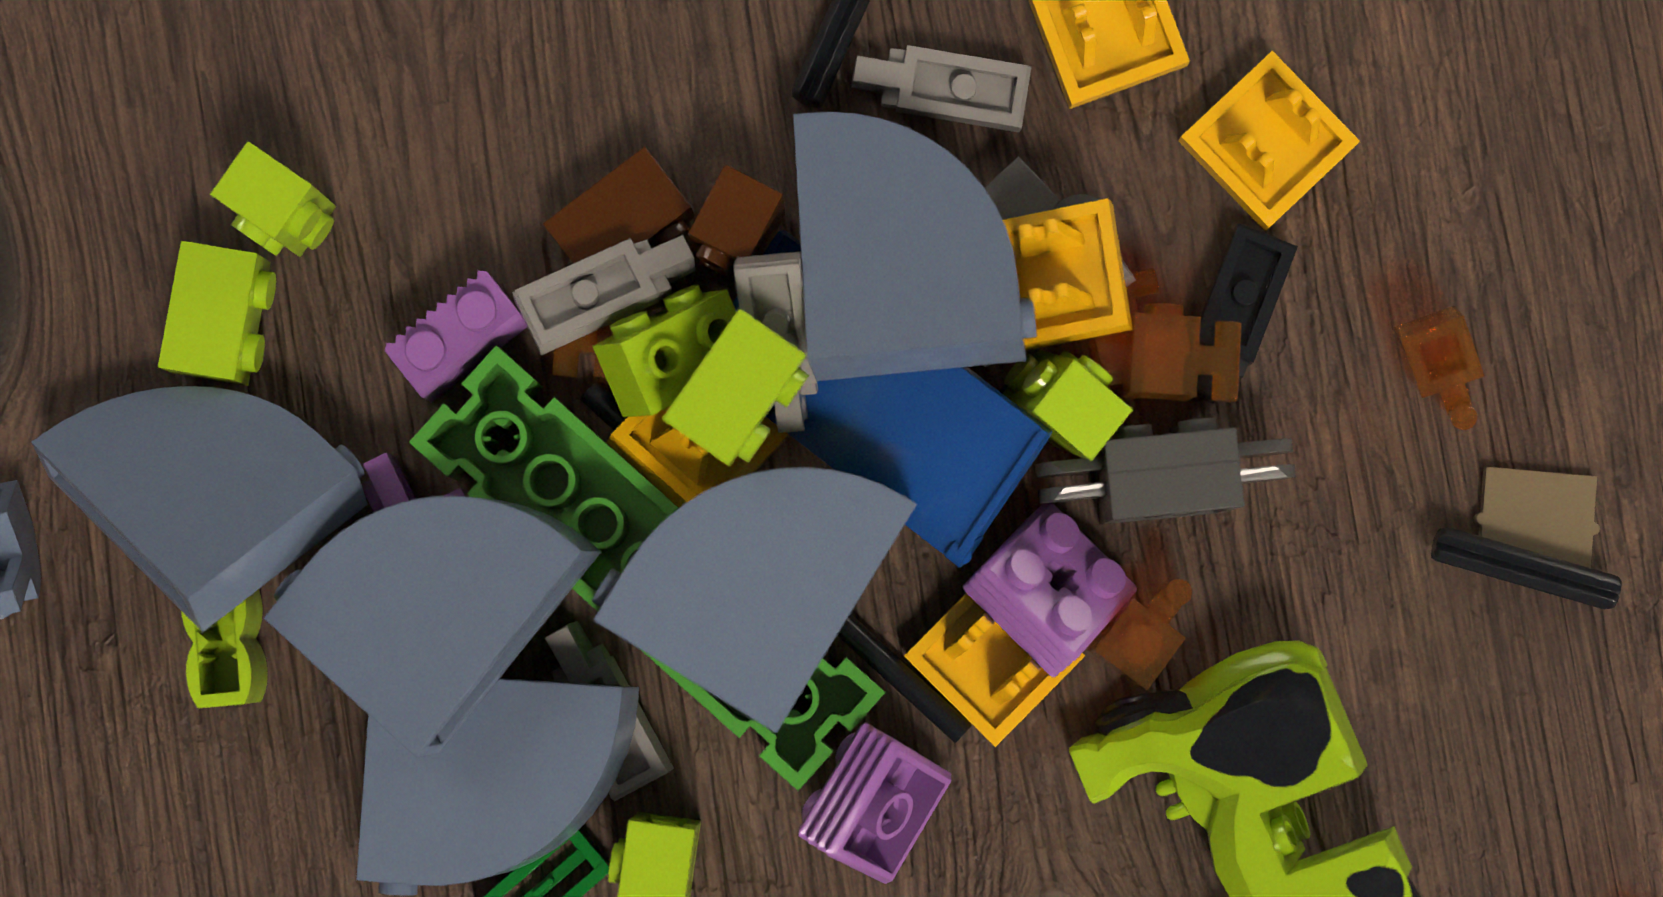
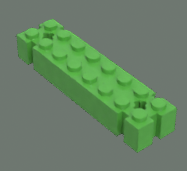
[409,345,886,791]

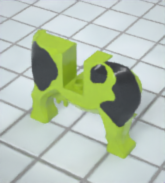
[1069,641,1421,897]

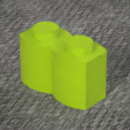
[181,589,268,708]

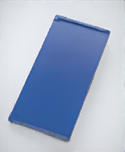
[733,230,1053,568]

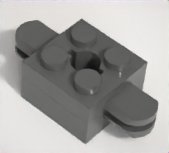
[1035,418,1296,525]

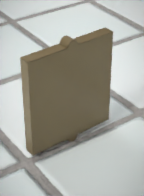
[1473,467,1600,568]

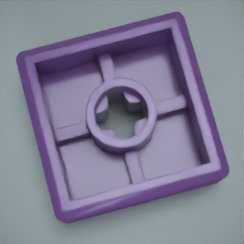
[963,503,1137,677]
[798,723,952,884]

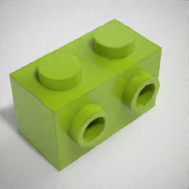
[210,141,336,257]
[158,241,276,386]
[592,285,737,417]
[662,309,810,466]
[1002,350,1133,461]
[608,812,701,897]

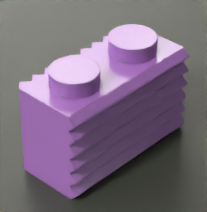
[385,270,527,403]

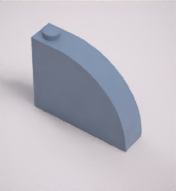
[793,112,1037,381]
[31,386,368,632]
[592,467,917,733]
[264,496,601,757]
[356,678,639,895]

